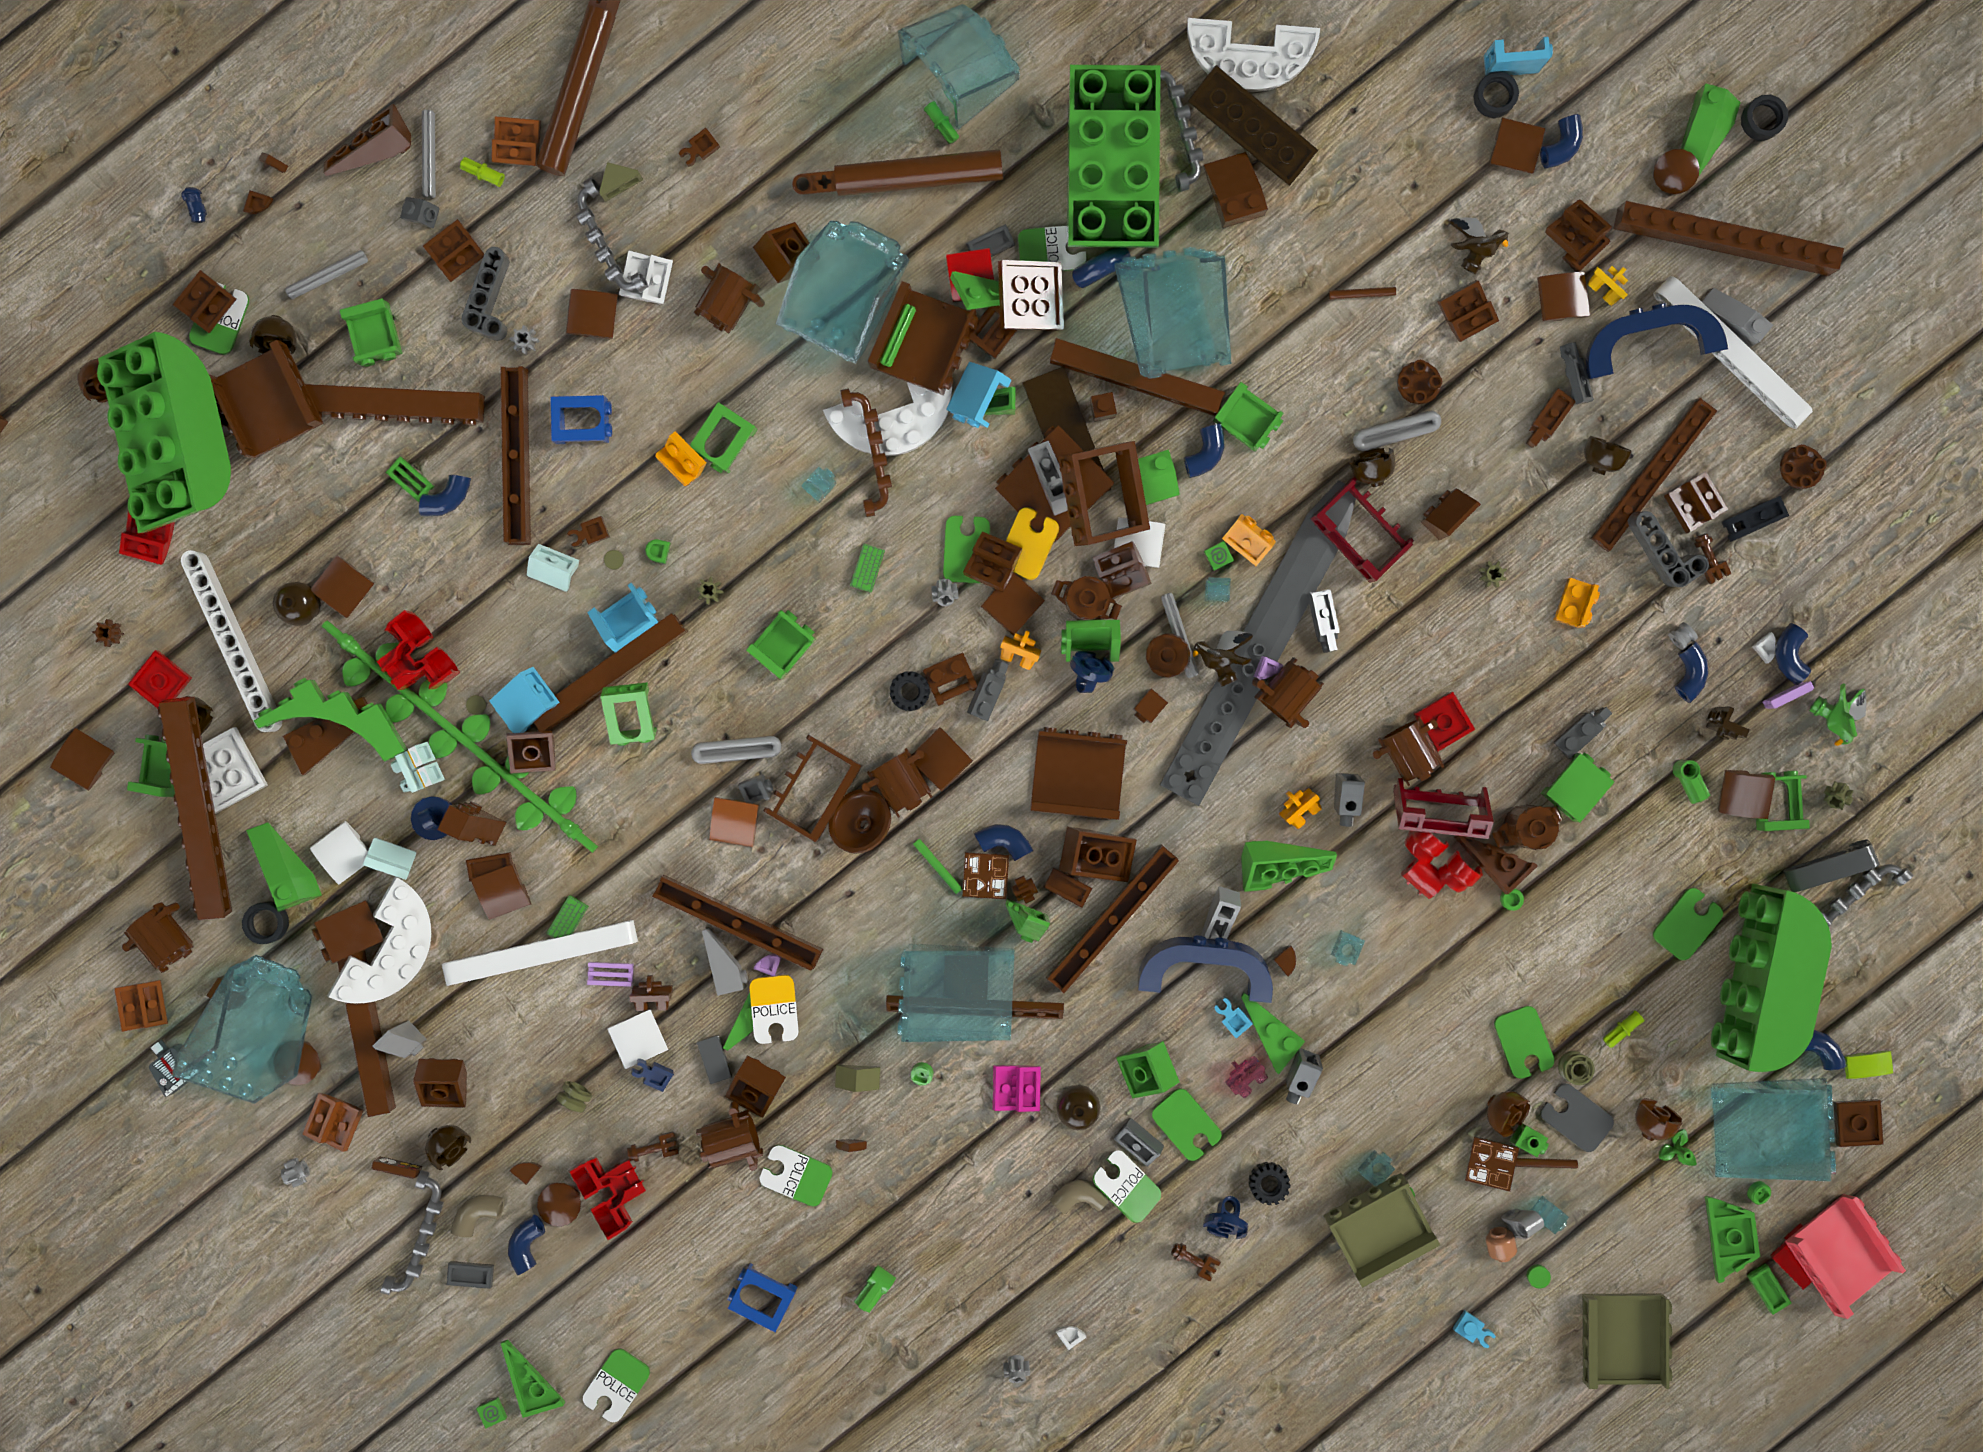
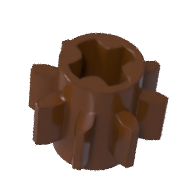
[92,619,124,647]
[1011,876,1038,904]

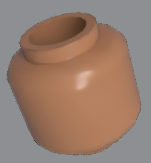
[1486,1227,1517,1262]

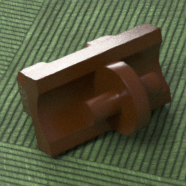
[629,975,673,1011]

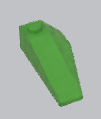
[1681,83,1741,175]
[1241,841,1337,892]
[1005,899,1050,943]

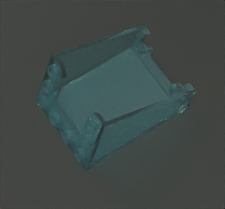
[1115,247,1232,378]
[897,944,1015,1042]
[1711,1078,1836,1181]

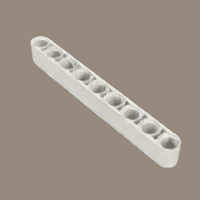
[1653,276,1813,429]
[181,550,282,732]
[442,920,638,986]

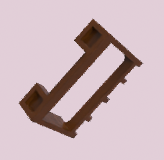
[763,734,863,842]

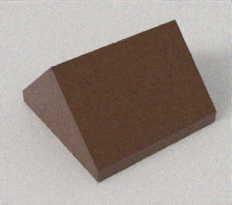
[506,731,556,773]

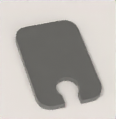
[1540,1083,1614,1152]

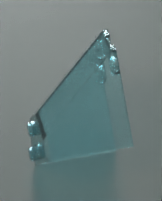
[898,4,1020,130]
[776,221,910,364]
[172,955,312,1104]

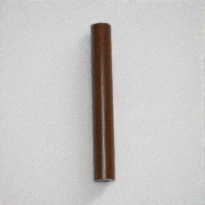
[1329,287,1396,300]
[1515,1158,1578,1169]

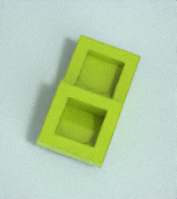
[1844,1050,1893,1079]

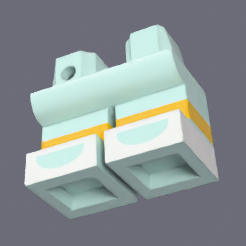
[391,742,445,793]

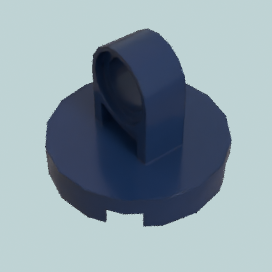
[1070,651,1115,693]
[411,796,452,840]
[1203,1196,1249,1239]

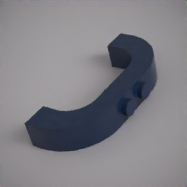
[1585,303,1728,379]
[1138,935,1273,1003]

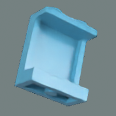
[1484,37,1553,76]
[946,362,1011,428]
[587,583,658,652]
[489,667,560,733]

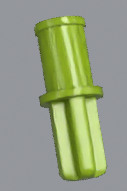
[460,157,505,187]
[1603,1010,1645,1048]

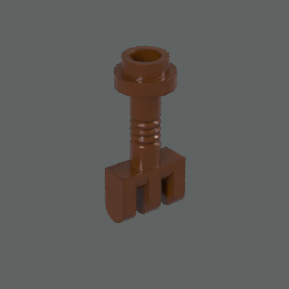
[1694,533,1731,585]
[627,1132,679,1162]
[1171,1243,1221,1281]

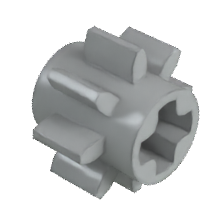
[510,325,540,355]
[931,579,959,606]
[281,1158,310,1188]
[1003,1355,1030,1383]

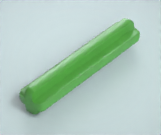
[880,304,916,367]

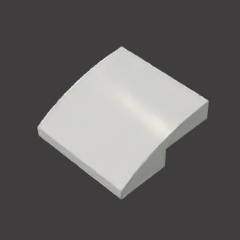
[619,251,673,304]
[1114,517,1166,568]
[310,821,369,885]
[607,1009,668,1069]

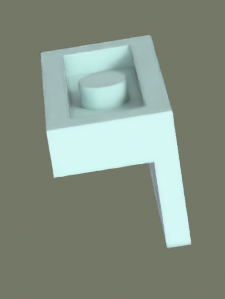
[527,544,579,591]
[363,838,416,880]

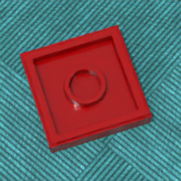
[128,650,192,709]
[1414,692,1476,752]

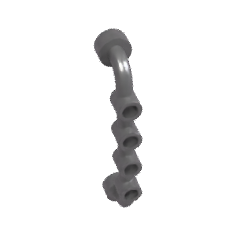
[1160,70,1203,192]
[576,177,649,292]
[1821,864,1913,927]
[381,1170,444,1295]

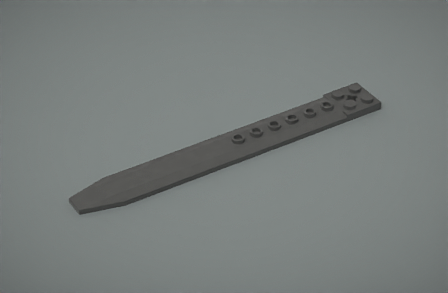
[1160,480,1356,806]

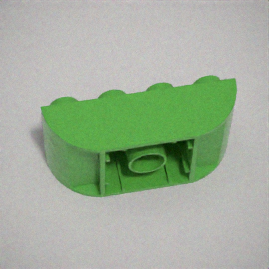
[1067,65,1161,248]
[97,332,231,533]
[1711,883,1832,1072]

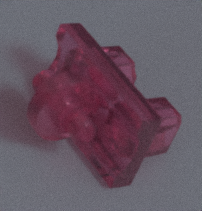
[1225,1056,1268,1098]

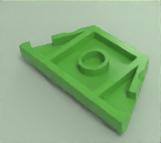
[1705,1196,1760,1283]

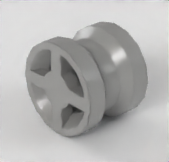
[1668,622,1698,650]

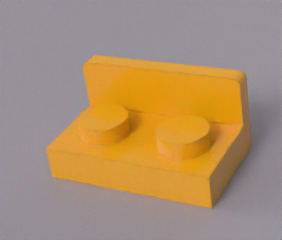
[655,431,707,486]
[1222,514,1276,566]
[1554,577,1600,628]

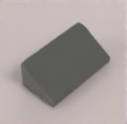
[1114,1118,1164,1167]

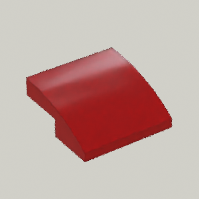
[946,248,994,302]
[119,510,175,565]
[1770,1223,1812,1290]

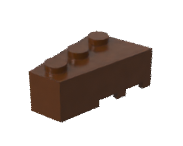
[437,801,507,846]

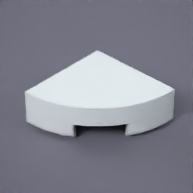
[1752,632,1776,663]
[1056,1326,1086,1350]

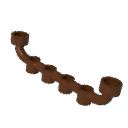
[840,388,892,517]

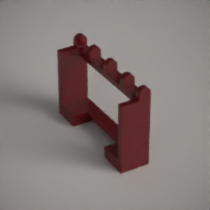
[1310,476,1414,583]
[1393,778,1494,839]

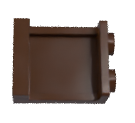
[311,900,384,964]

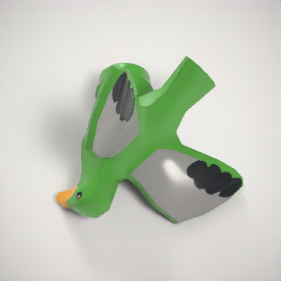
[1809,683,1866,746]

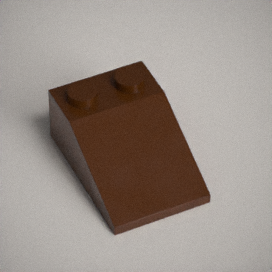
[1203,152,1268,229]
[1059,826,1137,882]

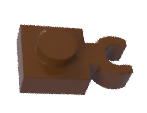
[679,128,720,167]
[567,516,610,547]

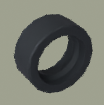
[1473,71,1519,118]
[1741,94,1788,141]
[242,901,289,944]

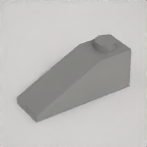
[1702,288,1773,347]
[1028,441,1068,516]
[1201,886,1241,939]
[702,928,748,996]
[373,1021,427,1058]

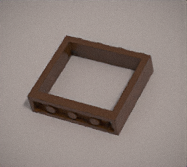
[1058,441,1150,546]

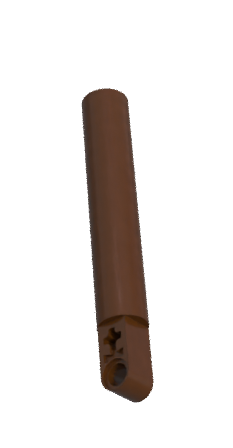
[536,0,621,176]
[792,149,1003,196]

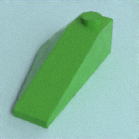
[246,823,322,912]

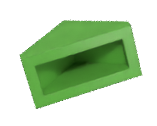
[984,387,1015,415]

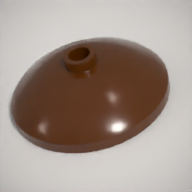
[829,789,891,854]

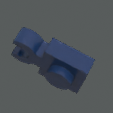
[631,1059,674,1092]

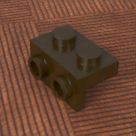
[1706,706,1750,740]

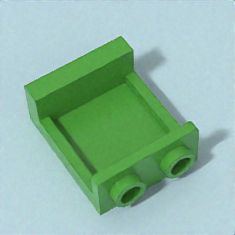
[340,298,403,367]
[1213,382,1284,452]
[746,610,816,679]
[1061,620,1121,662]
[127,734,175,797]
[1540,753,1614,823]

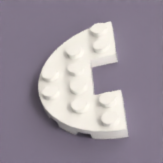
[1187,18,1320,92]
[823,382,952,456]
[327,876,431,1003]

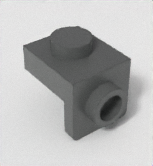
[400,197,440,228]
[738,774,773,803]

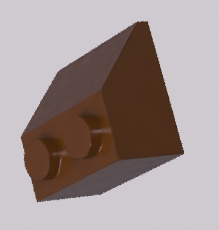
[753,222,820,283]
[1421,488,1481,540]
[725,1055,786,1118]
[413,1058,467,1108]

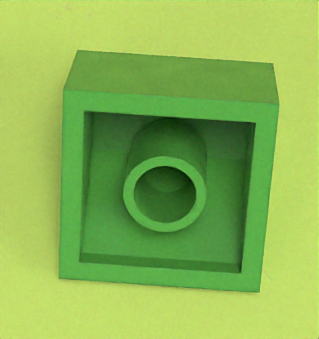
[1138,449,1180,505]
[1116,1041,1180,1099]

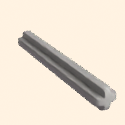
[422,110,436,199]
[285,250,368,299]
[1161,593,1199,678]

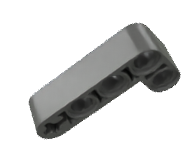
[461,247,510,341]
[1628,511,1709,587]
[1784,839,1880,892]

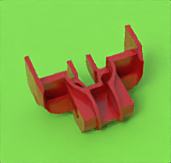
[376,610,460,690]
[1401,830,1483,899]
[568,1157,646,1240]

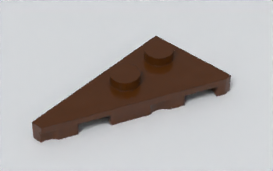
[1454,835,1538,895]

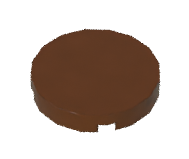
[1146,633,1190,678]

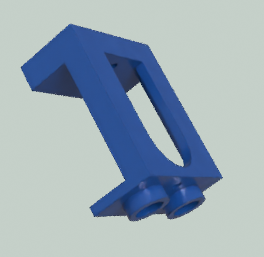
[551,395,612,444]
[727,1263,797,1332]

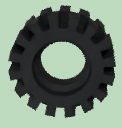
[890,671,930,711]
[1248,1162,1291,1206]

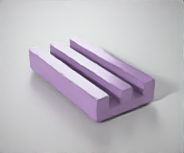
[1762,681,1814,709]
[587,962,634,987]

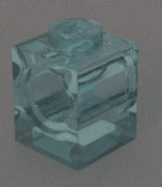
[801,466,837,503]
[1205,577,1231,603]
[1331,930,1365,966]
[1357,1150,1395,1186]
[1531,1196,1569,1235]

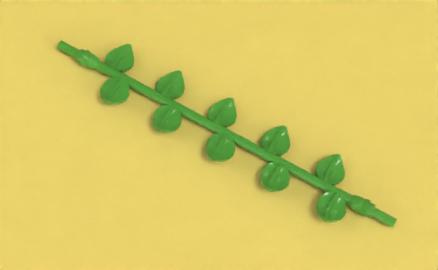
[322,620,598,853]

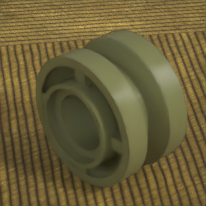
[1558,1051,1595,1085]
[556,1081,593,1113]

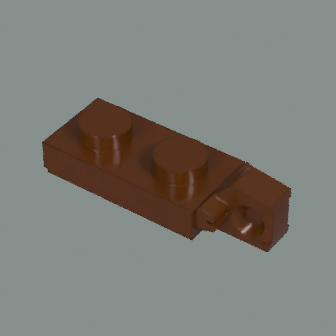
[1526,388,1575,448]

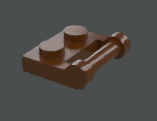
[968,305,1018,360]
[923,652,978,706]

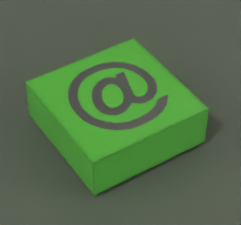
[1204,541,1234,571]
[476,1397,507,1429]

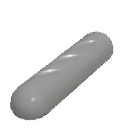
[1353,411,1441,451]
[691,736,782,764]

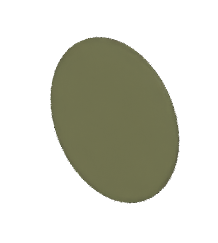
[604,550,624,570]
[466,695,486,715]

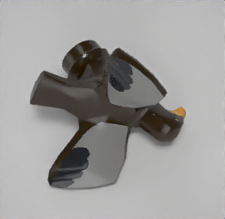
[1449,217,1509,275]
[1193,631,1253,687]

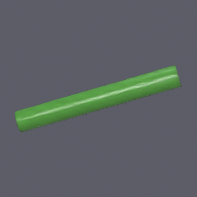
[913,838,963,894]

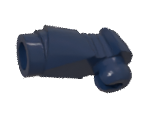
[181,187,207,223]

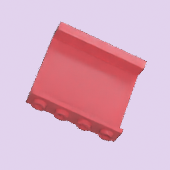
[1785,1194,1906,1319]

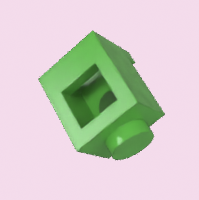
[1510,1123,1549,1157]

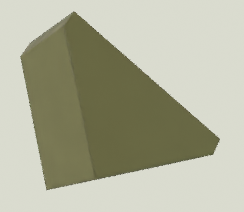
[599,162,643,202]
[835,1064,881,1092]

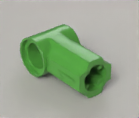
[1672,759,1711,804]
[854,1265,896,1313]

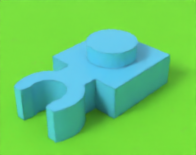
[1214,998,1253,1039]
[1453,1310,1496,1348]

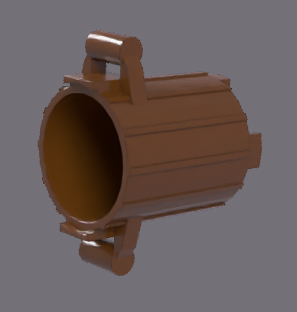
[694,263,765,334]
[1051,576,1122,620]
[1252,657,1324,728]
[1373,716,1445,786]
[862,748,933,818]
[1492,804,1563,850]
[122,902,194,973]
[696,1102,763,1171]

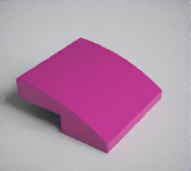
[993,1065,1041,1112]

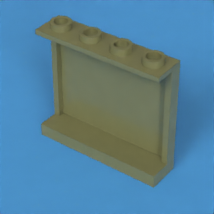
[1323,1173,1440,1288]
[1582,1293,1673,1389]

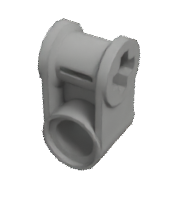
[1501,1209,1544,1239]

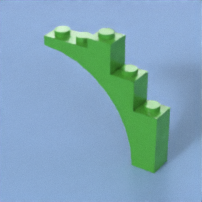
[254,678,408,762]

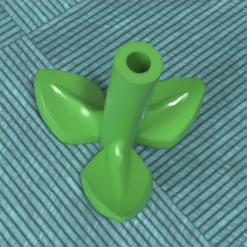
[1658,1129,1697,1166]

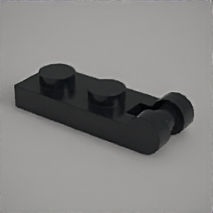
[1721,496,1789,542]

